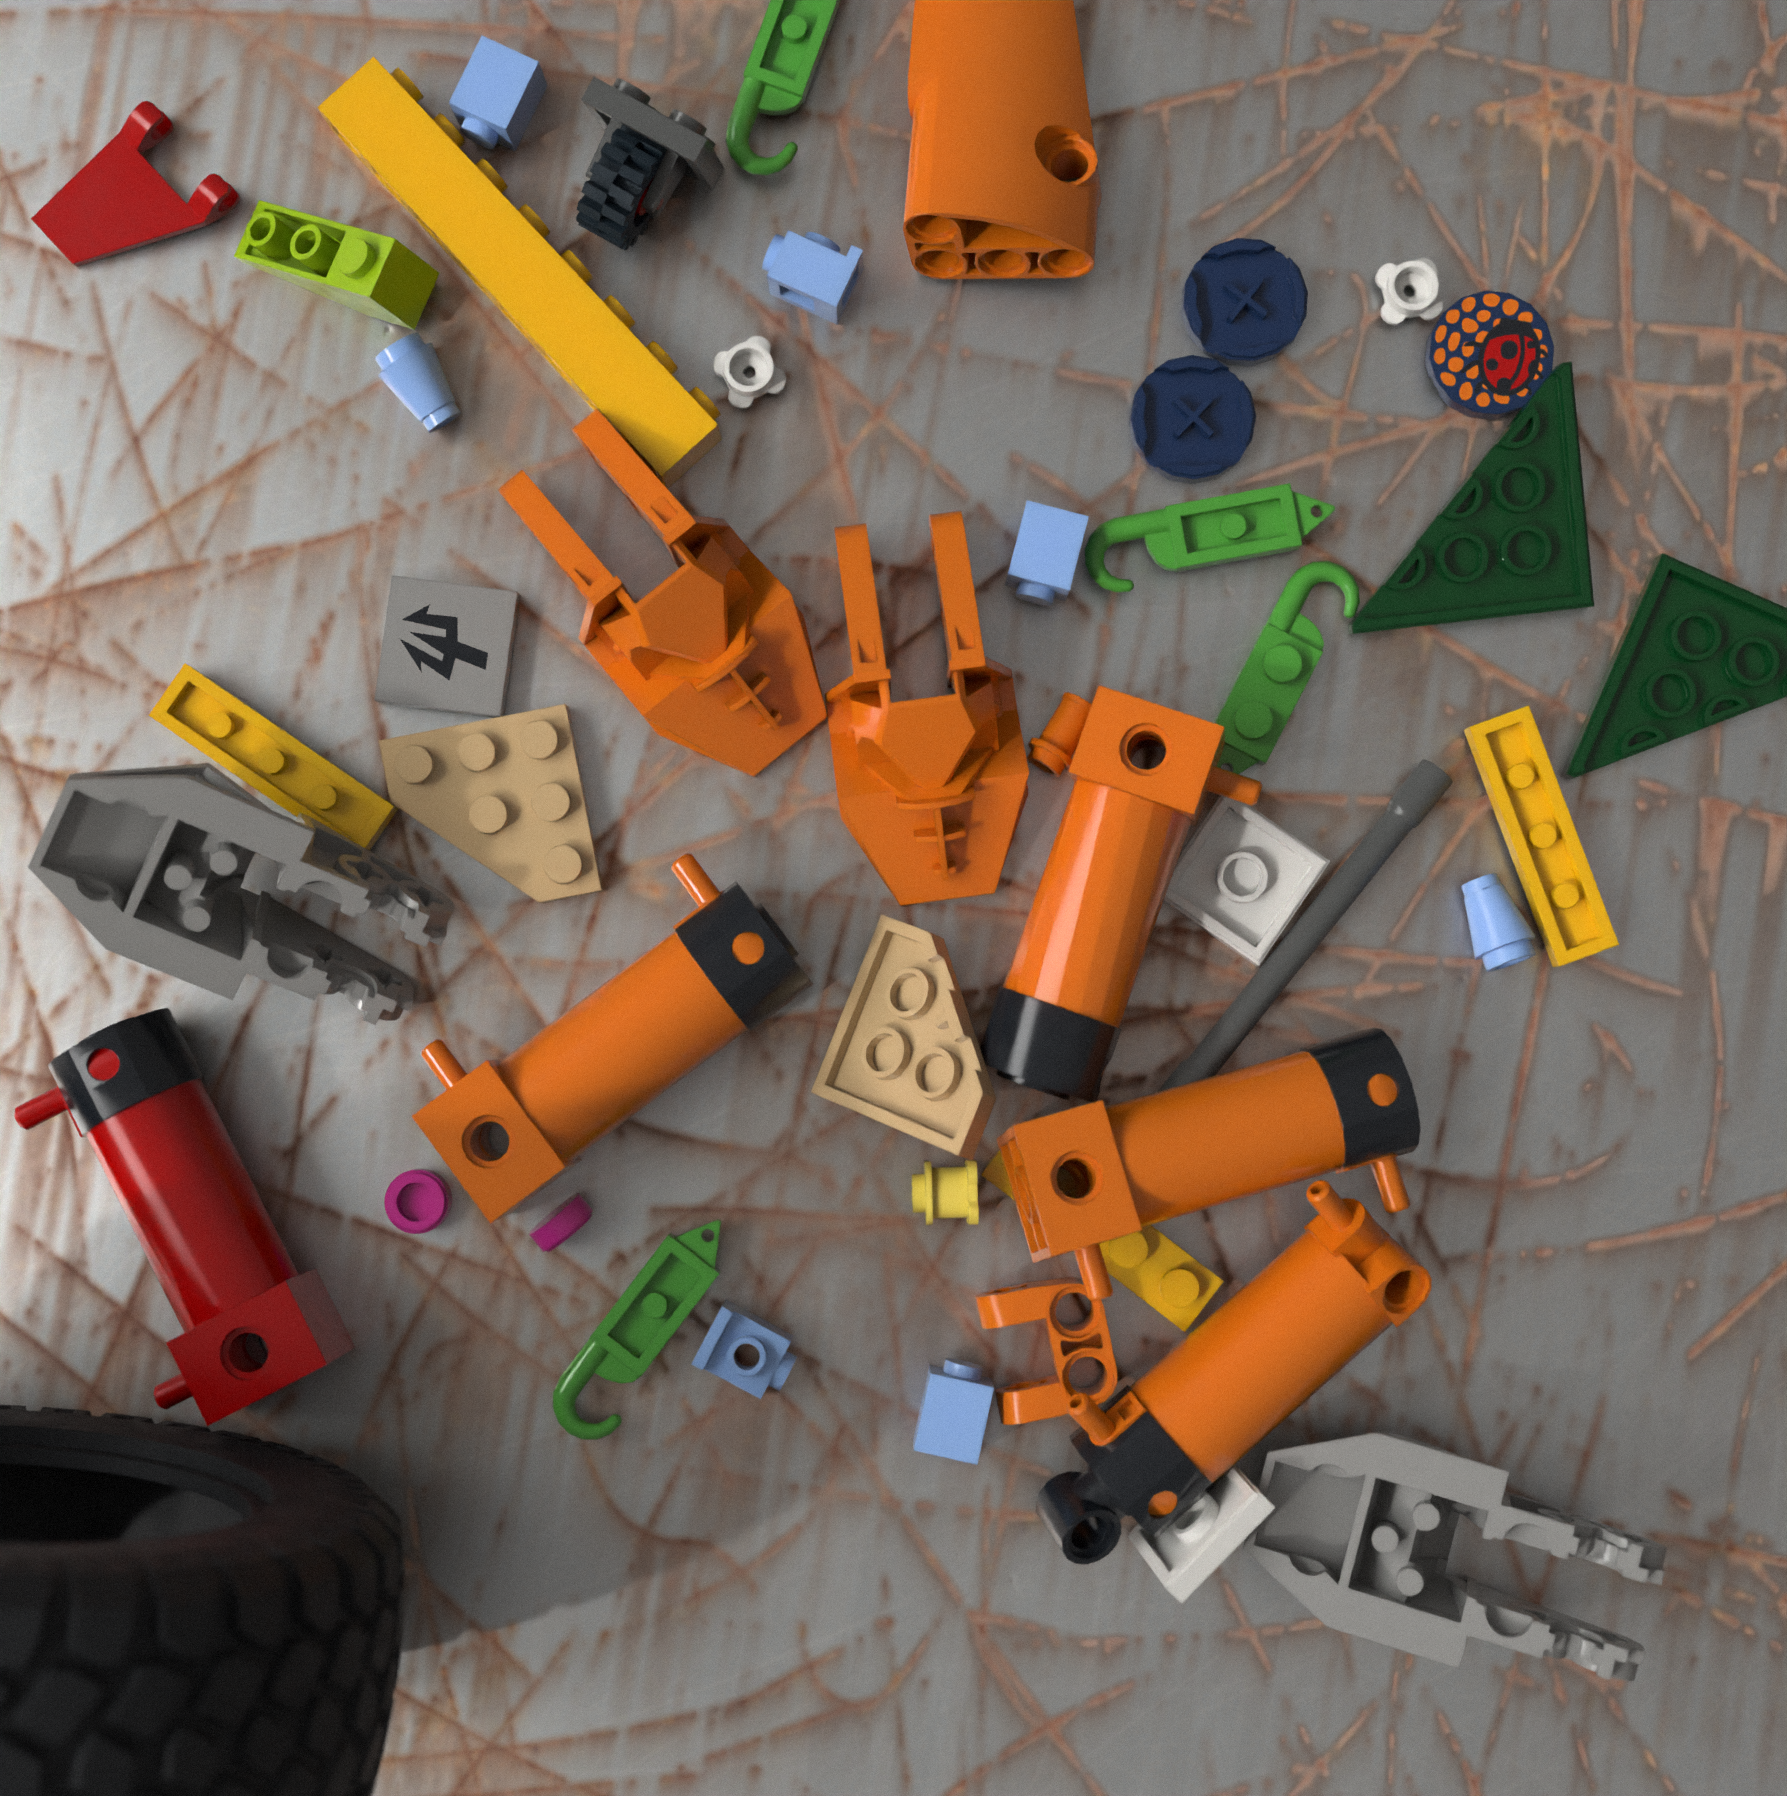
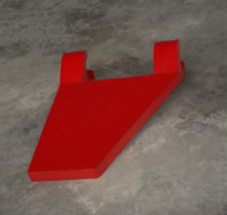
[31,101,240,267]

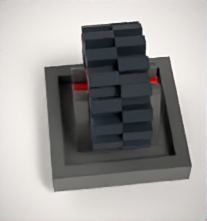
[576,76,724,250]

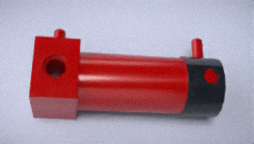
[14,1008,356,1427]

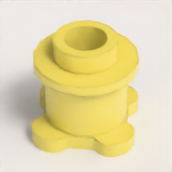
[911,1160,979,1226]

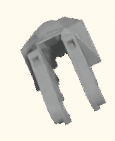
[28,763,455,1025]
[1243,1431,1667,1681]

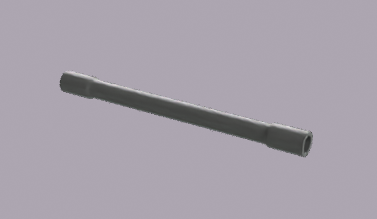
[1157,759,1453,1092]

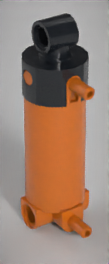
[1035,1180,1432,1565]

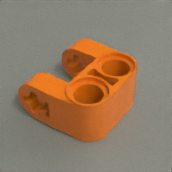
[975,1277,1117,1425]

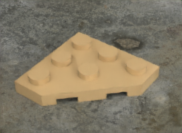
[379,704,604,904]
[811,914,997,1160]

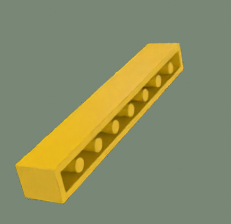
[317,56,722,489]

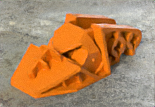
[497,409,828,778]
[825,511,1029,906]

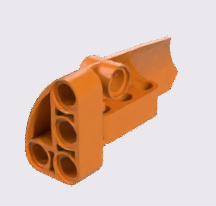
[903,0,1102,279]

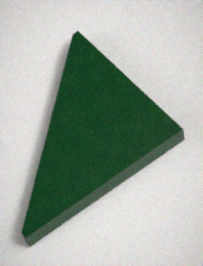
[1348,362,1594,634]
[1560,553,1787,780]

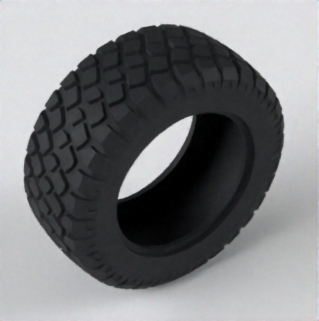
[0,1405,405,1796]

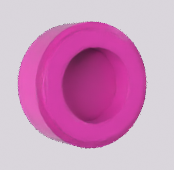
[384,1169,452,1234]
[529,1193,593,1252]

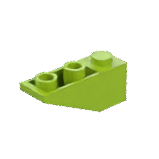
[234,200,440,330]

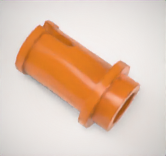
[1027,692,1092,777]

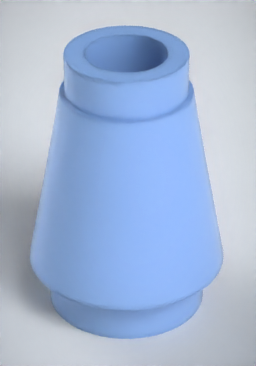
[375,333,461,433]
[1461,873,1536,972]

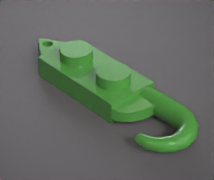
[725,0,841,176]
[1085,483,1335,592]
[1214,561,1360,774]
[553,1219,722,1440]

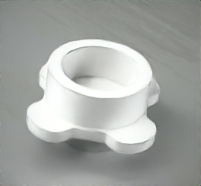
[1375,258,1443,325]
[713,336,786,410]

